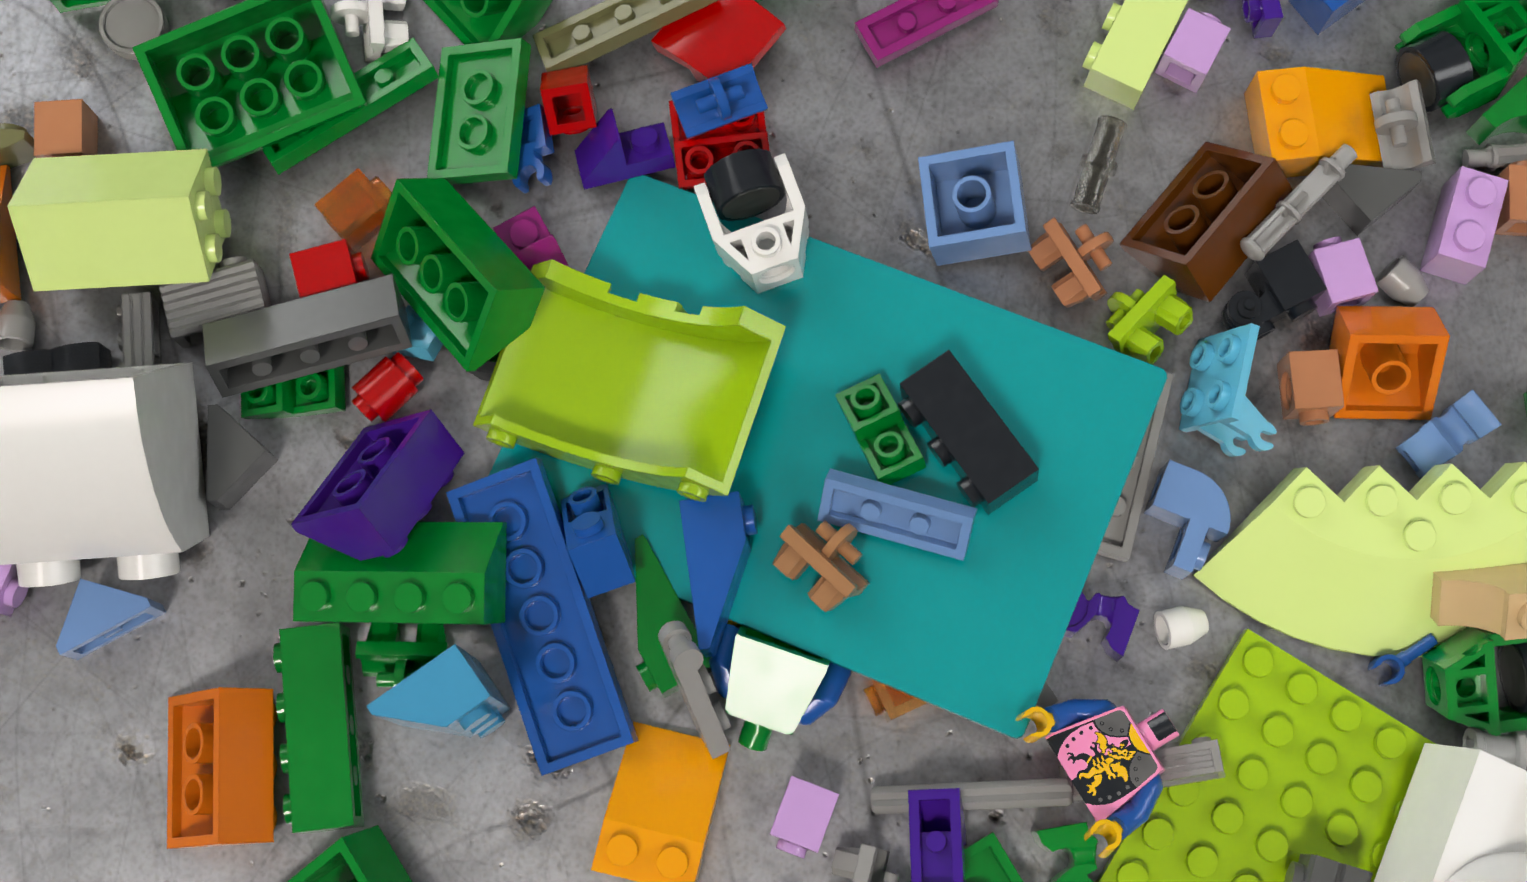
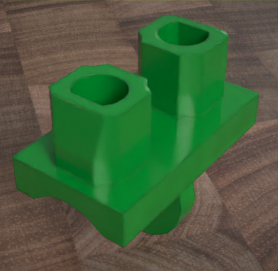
[355,623,449,687]

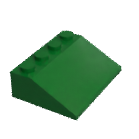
[132,0,367,168]

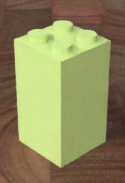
[7,149,231,291]

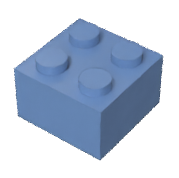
[918,140,1032,266]

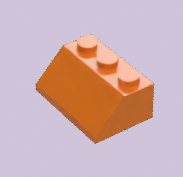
[167,687,277,849]

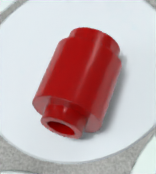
[351,351,424,422]

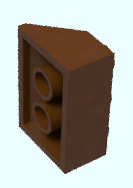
[1120,142,1293,303]

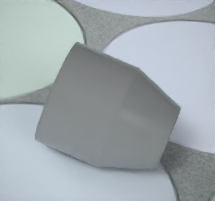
[1375,255,1429,307]
[0,300,36,352]

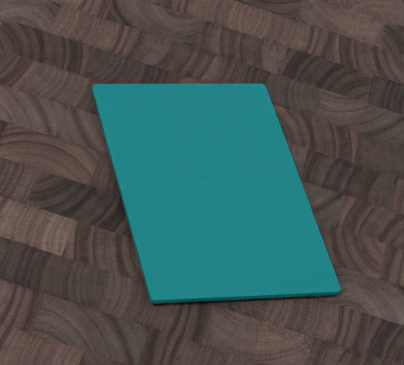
[488,175,1167,739]

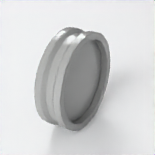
[99,0,169,60]

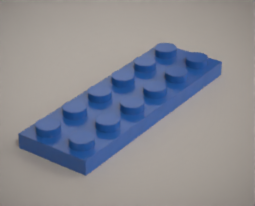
[446,458,639,776]

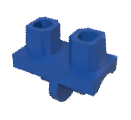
[670,63,768,139]

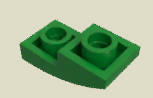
[241,366,346,419]
[835,373,926,485]

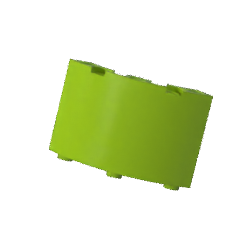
[473,259,786,502]

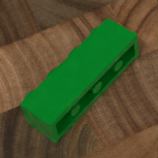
[273,622,364,834]

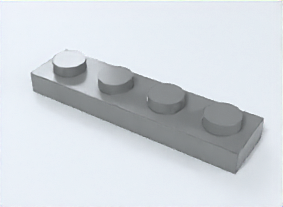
[1097,372,1174,562]

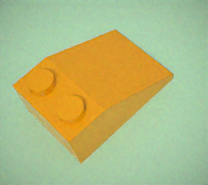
[1244,66,1387,178]
[591,721,730,882]

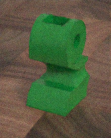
[1031,822,1098,882]

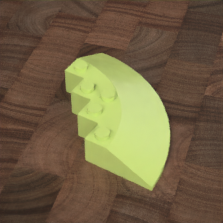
[1192,462,1527,657]

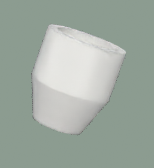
[1154,606,1209,650]

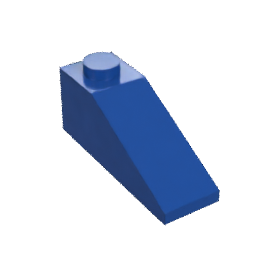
[679,491,758,658]

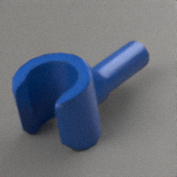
[1367,633,1438,686]

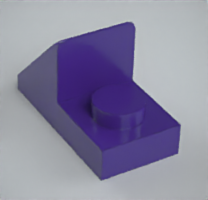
[574,108,675,190]
[908,788,967,882]

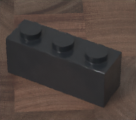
[898,350,1039,515]

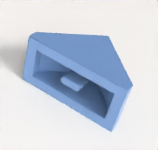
[56,578,166,660]

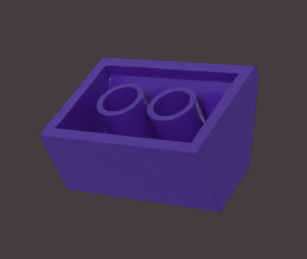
[291,409,465,561]

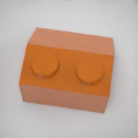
[1329,306,1450,420]

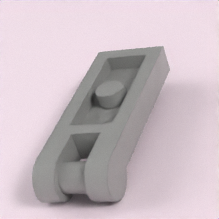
[658,621,731,759]

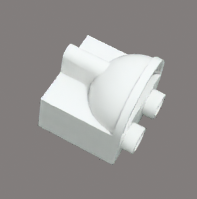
[1374,743,1527,882]

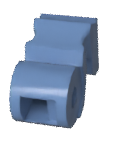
[1395,390,1502,479]

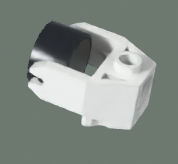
[693,149,809,294]

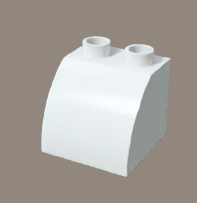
[0,362,210,587]

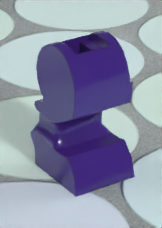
[1064,592,1140,662]

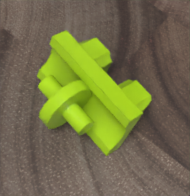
[1105,275,1193,365]

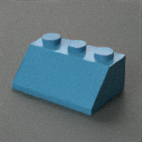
[366,644,512,738]

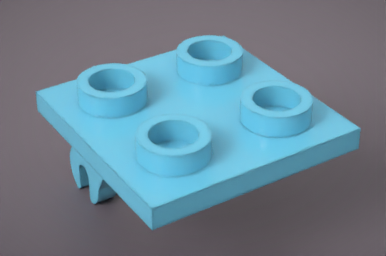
[1179,323,1277,457]

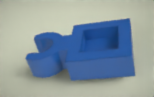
[512,104,554,194]

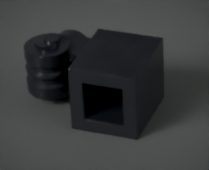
[1221,239,1327,341]

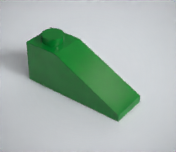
[635,534,711,698]

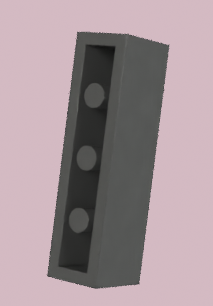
[202,274,412,398]

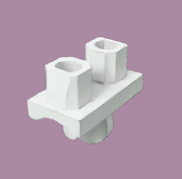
[330,0,409,63]

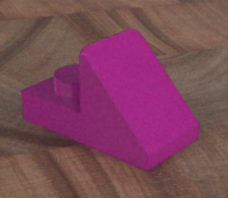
[493,206,569,271]

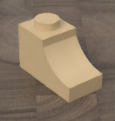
[1430,563,1527,640]

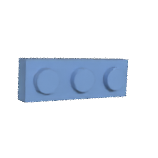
[818,468,977,561]

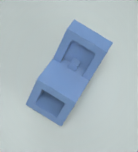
[1144,460,1231,580]

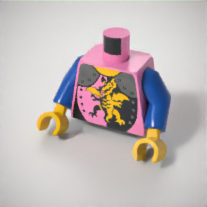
[1016,699,1180,858]

